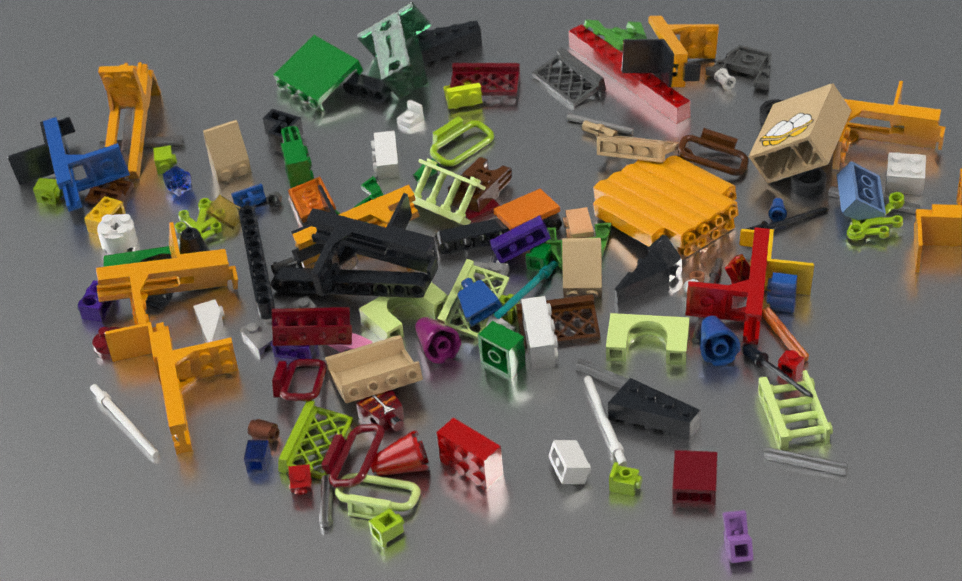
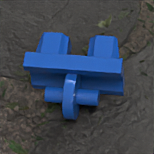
[231,183,266,211]

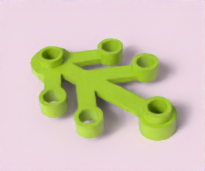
[847,192,905,241]
[175,198,225,240]

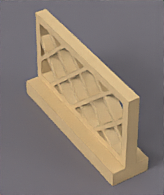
[597,136,679,162]

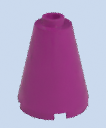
[415,317,461,364]

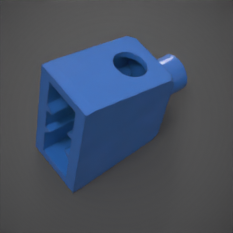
[458,278,502,327]

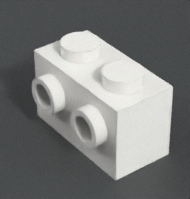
[548,440,591,484]

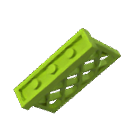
[278,400,353,480]

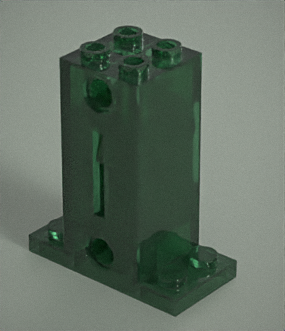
[357,2,431,99]

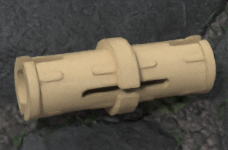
[582,120,618,137]

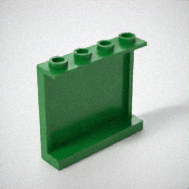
[273,35,364,112]

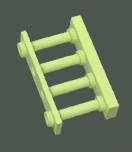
[413,158,486,225]
[758,370,833,451]

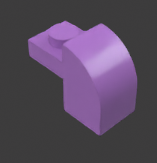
[723,510,754,563]

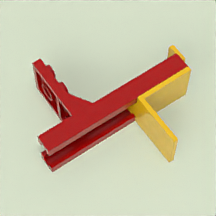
[685,227,814,345]

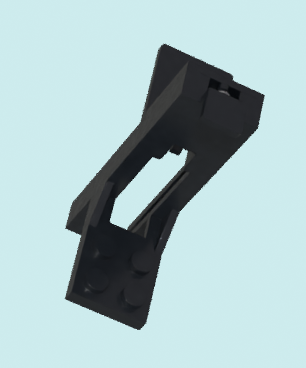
[307,193,438,296]

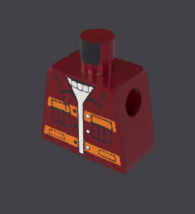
[356,390,404,431]

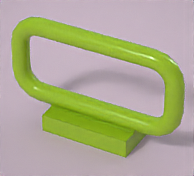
[430,116,494,167]

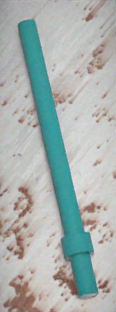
[494,261,558,319]

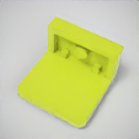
[443,82,482,109]

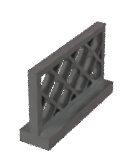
[532,47,606,107]

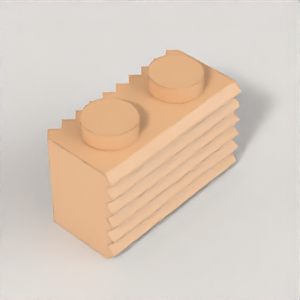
[562,207,594,238]

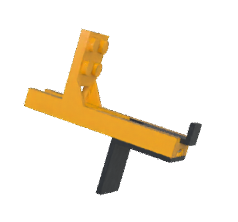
[621,16,719,87]
[291,184,419,271]

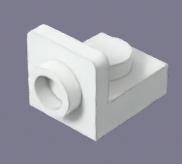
[397,100,424,129]

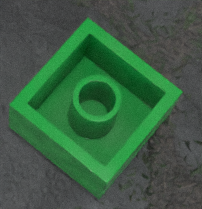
[477,321,526,379]

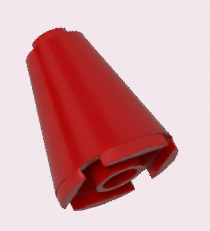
[371,430,430,476]

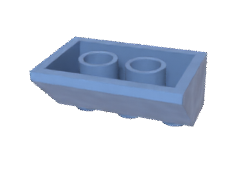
[837,161,886,220]

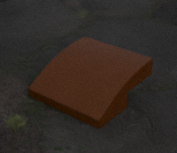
[85,179,134,205]

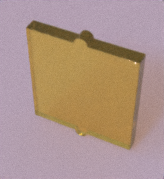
[207,194,241,230]

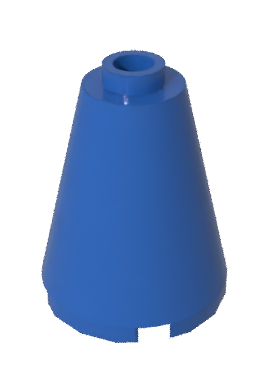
[700,316,741,366]

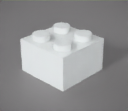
[885,152,926,196]

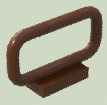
[677,128,749,176]

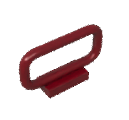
[272,359,327,401]
[321,424,385,488]

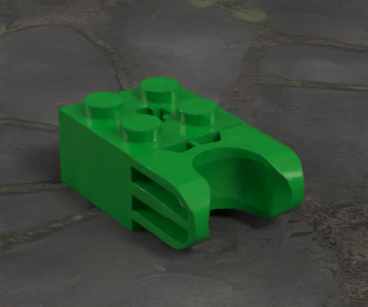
[281,126,314,189]

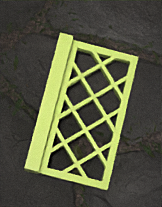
[437,259,509,340]

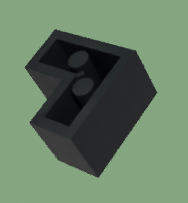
[263,109,304,152]

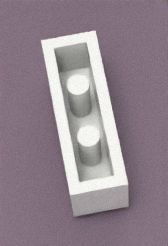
[371,131,400,180]

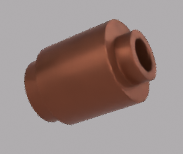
[248,419,280,443]

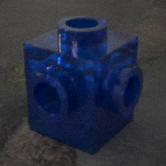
[162,166,193,196]

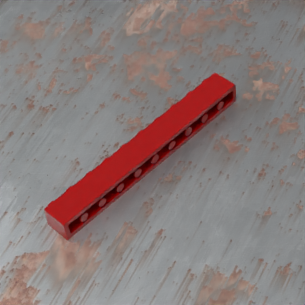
[569,24,690,124]

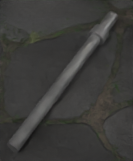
[691,258,723,344]

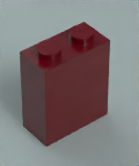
[672,450,718,505]

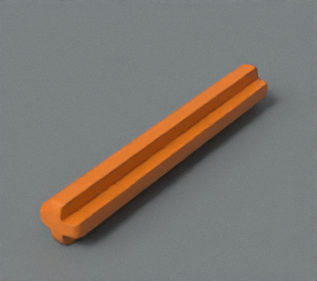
[762,307,809,362]

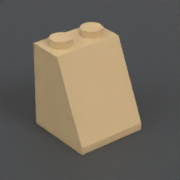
[562,238,602,299]

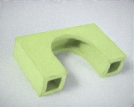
[359,282,448,340]
[606,313,689,365]

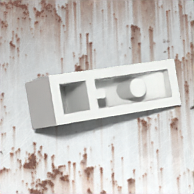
[193,299,225,343]

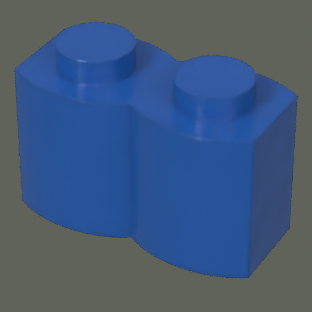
[767,272,797,313]

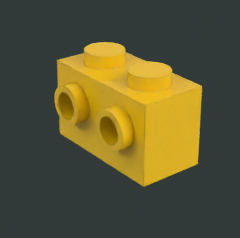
[84,196,126,235]

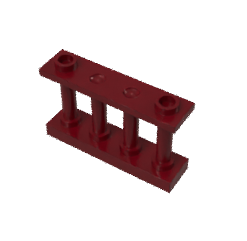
[272,307,352,346]

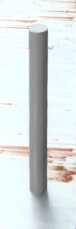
[567,114,634,136]

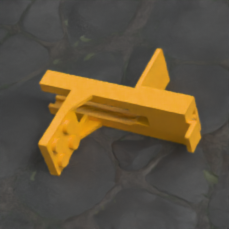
[832,81,945,170]
[96,222,238,325]

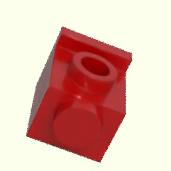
[777,350,805,382]

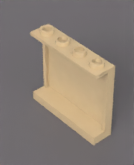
[325,335,423,403]

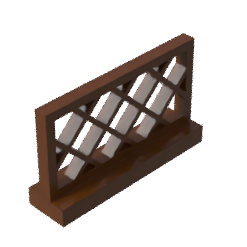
[516,294,601,349]

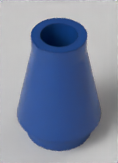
[768,198,787,222]

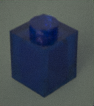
[244,440,271,473]

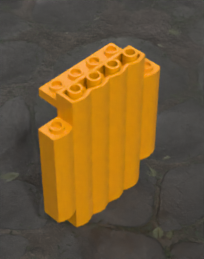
[593,155,738,260]

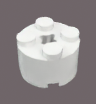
[97,214,138,254]

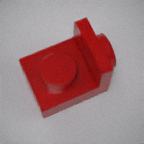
[288,464,312,495]

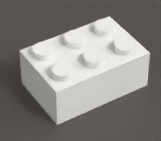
[521,296,558,370]

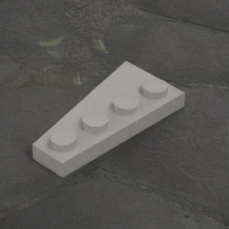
[240,296,316,355]

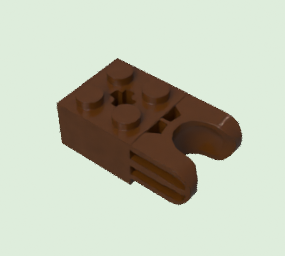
[448,157,512,213]

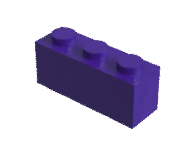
[490,215,551,263]

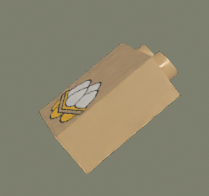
[748,83,851,184]

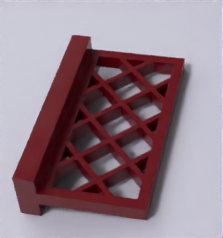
[450,63,521,96]

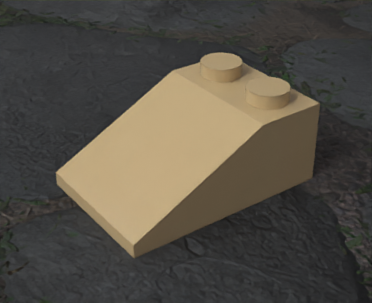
[203,120,251,183]

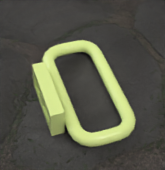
[335,473,421,519]

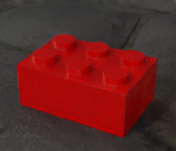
[437,417,503,489]

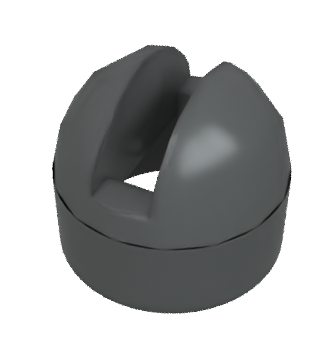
[266,191,282,207]

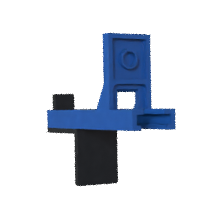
[8,117,130,212]

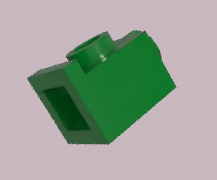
[526,243,552,272]

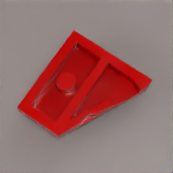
[725,254,750,284]

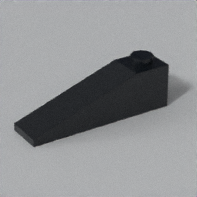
[614,235,682,305]

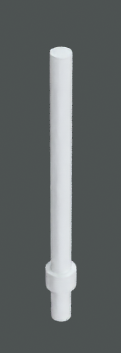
[584,376,627,467]
[90,384,160,458]

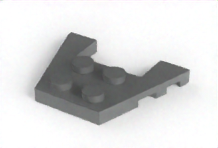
[705,45,772,90]

